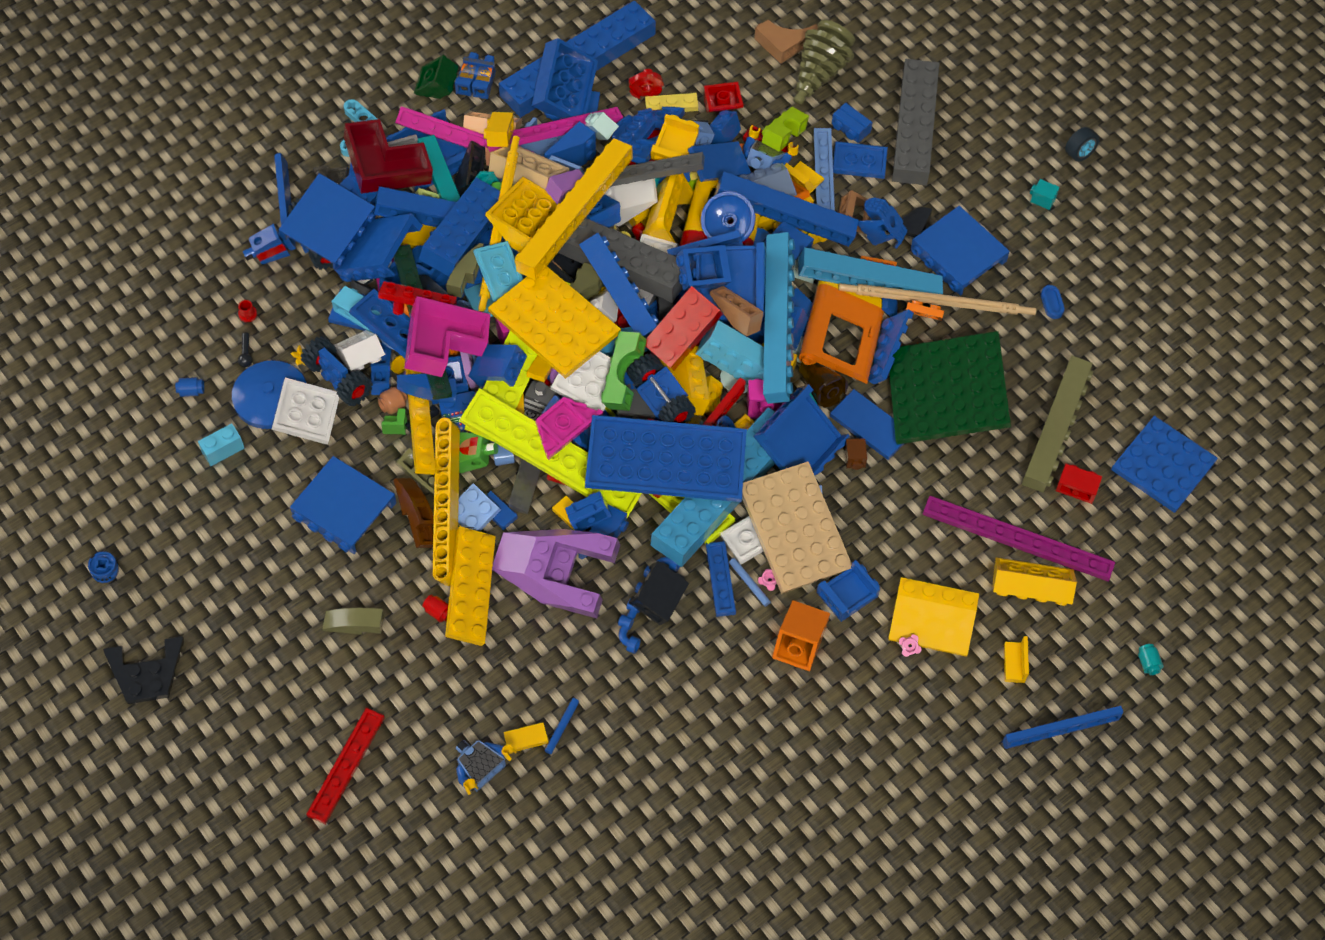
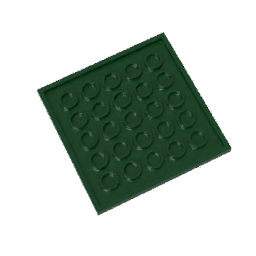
[889,331,1011,445]

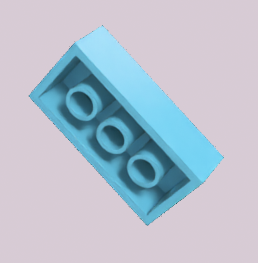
[696,320,764,385]

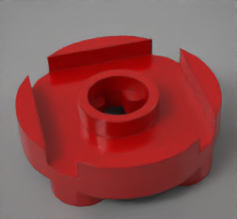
[628,69,664,99]

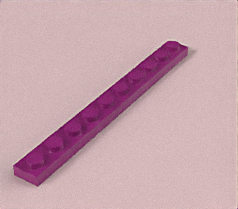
[923,496,1115,582]

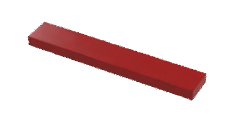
[306,708,385,825]

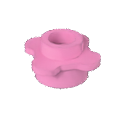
[758,569,777,591]
[899,634,921,657]

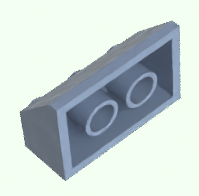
[738,163,797,196]

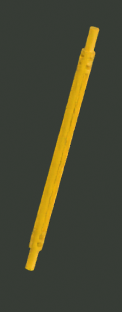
[478,136,520,312]

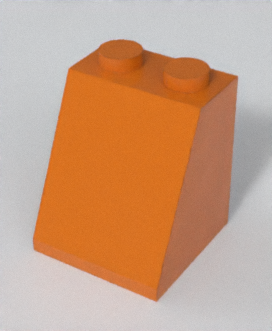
[772,600,830,671]

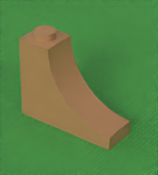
[754,20,818,64]

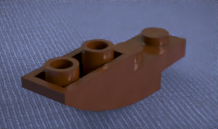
[394,478,434,548]

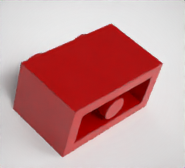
[1056,464,1102,504]

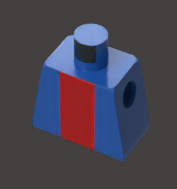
[243,224,290,264]

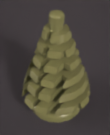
[794,20,855,105]

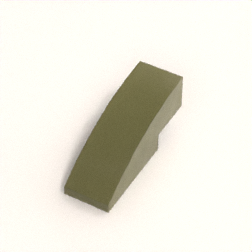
[446,243,484,298]
[322,608,385,635]

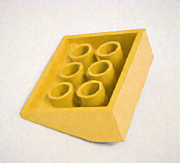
[485,177,557,253]
[888,577,979,657]

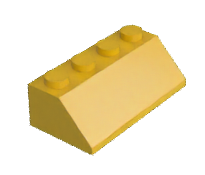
[659,346,710,416]
[992,557,1077,606]

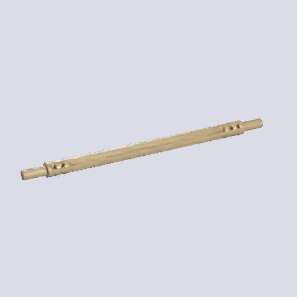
[838,283,1036,315]

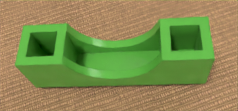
[601,331,647,411]

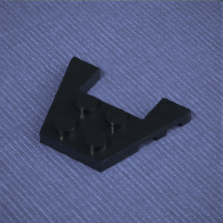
[103,636,184,704]

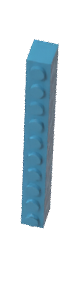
[763,232,795,404]

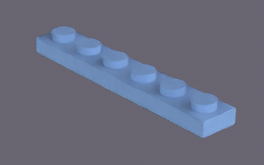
[813,128,835,211]

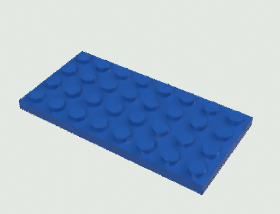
[585,415,747,502]

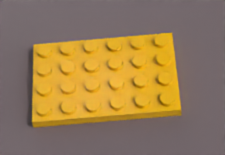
[488,266,621,379]

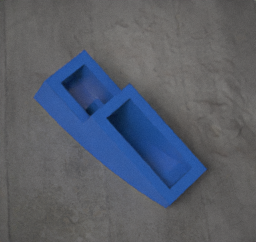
[371,342,392,395]
[397,374,457,402]

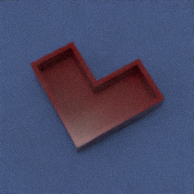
[344,119,433,194]

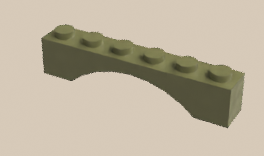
[570,262,603,300]

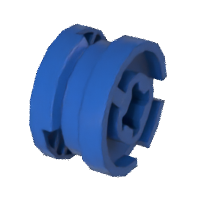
[88,552,119,583]

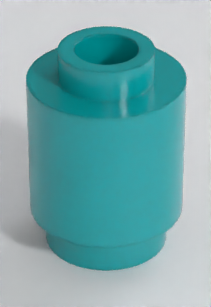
[1138,644,1164,675]

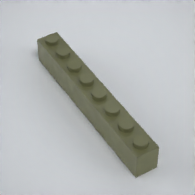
[1022,355,1094,493]

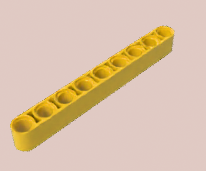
[433,418,460,586]

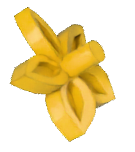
[291,345,305,366]

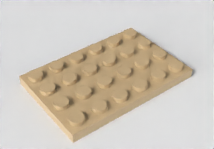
[742,461,852,594]

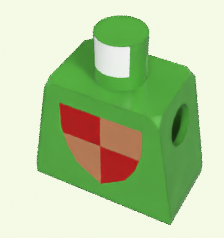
[459,432,498,473]

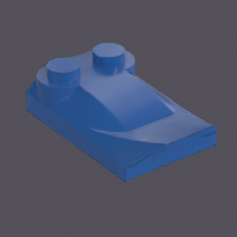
[586,194,621,228]

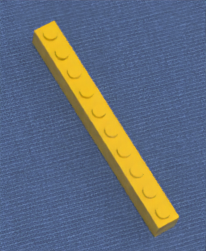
[515,138,633,280]

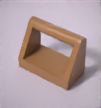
[838,190,870,233]

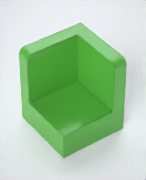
[381,409,407,435]

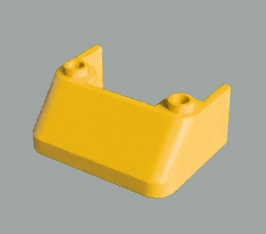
[642,173,694,247]

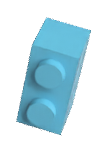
[198,423,245,466]

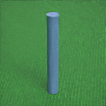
[729,558,771,607]

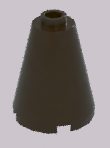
[799,362,848,408]

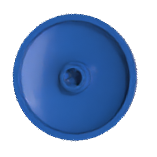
[232,361,306,429]

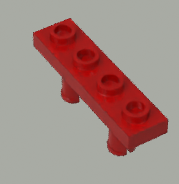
[378,281,457,315]

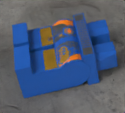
[455,52,496,99]

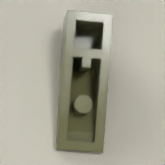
[395,448,448,495]

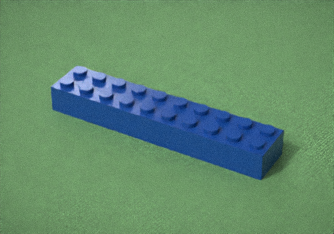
[499,0,656,118]

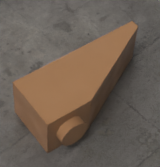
[710,286,763,336]

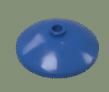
[701,191,756,242]

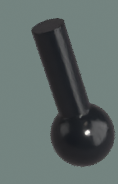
[238,333,253,368]

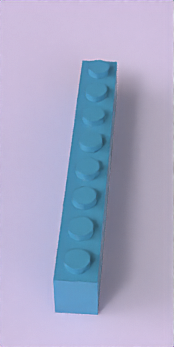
[798,247,943,295]

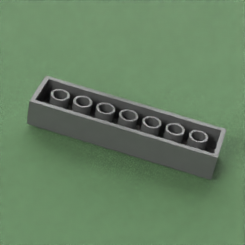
[892,59,939,186]
[558,218,691,303]

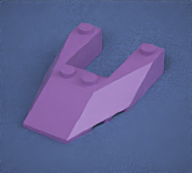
[492,529,620,619]

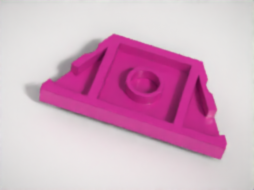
[535,397,603,460]

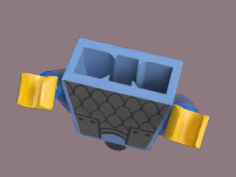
[742,125,799,169]
[456,740,517,795]

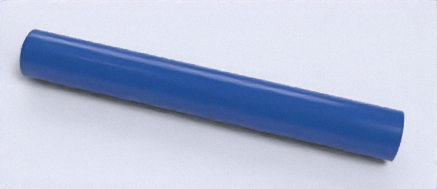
[545,698,579,754]

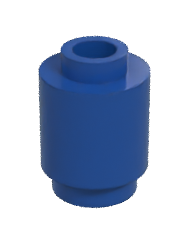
[175,377,204,397]

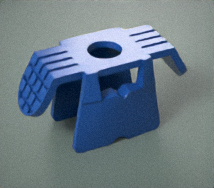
[858,198,908,249]

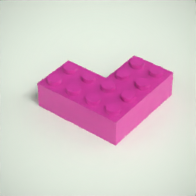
[404,296,490,377]

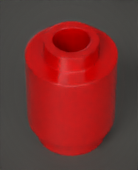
[422,594,449,623]

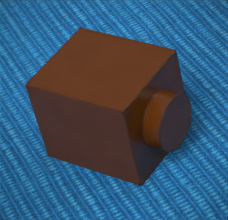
[844,439,867,470]

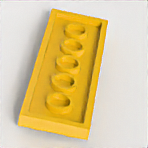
[445,526,495,646]

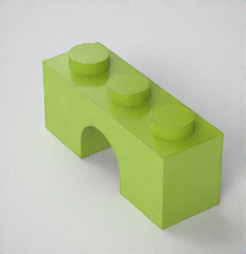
[762,107,809,152]

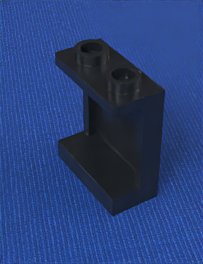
[629,561,689,625]

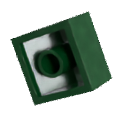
[414,55,459,99]

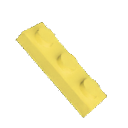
[645,93,698,112]

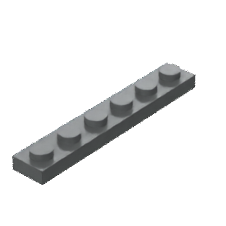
[611,152,705,187]

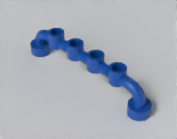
[618,557,680,654]

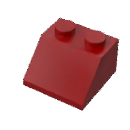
[704,82,743,113]

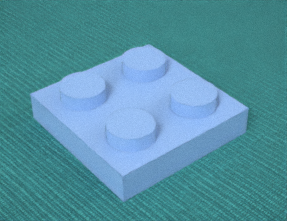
[458,483,501,532]

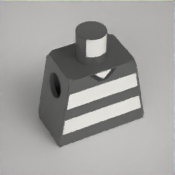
[524,381,559,415]

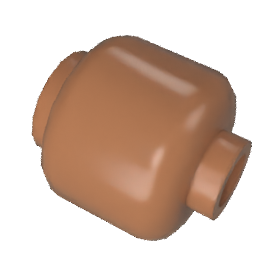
[378,387,407,415]

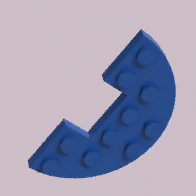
[612,107,685,164]

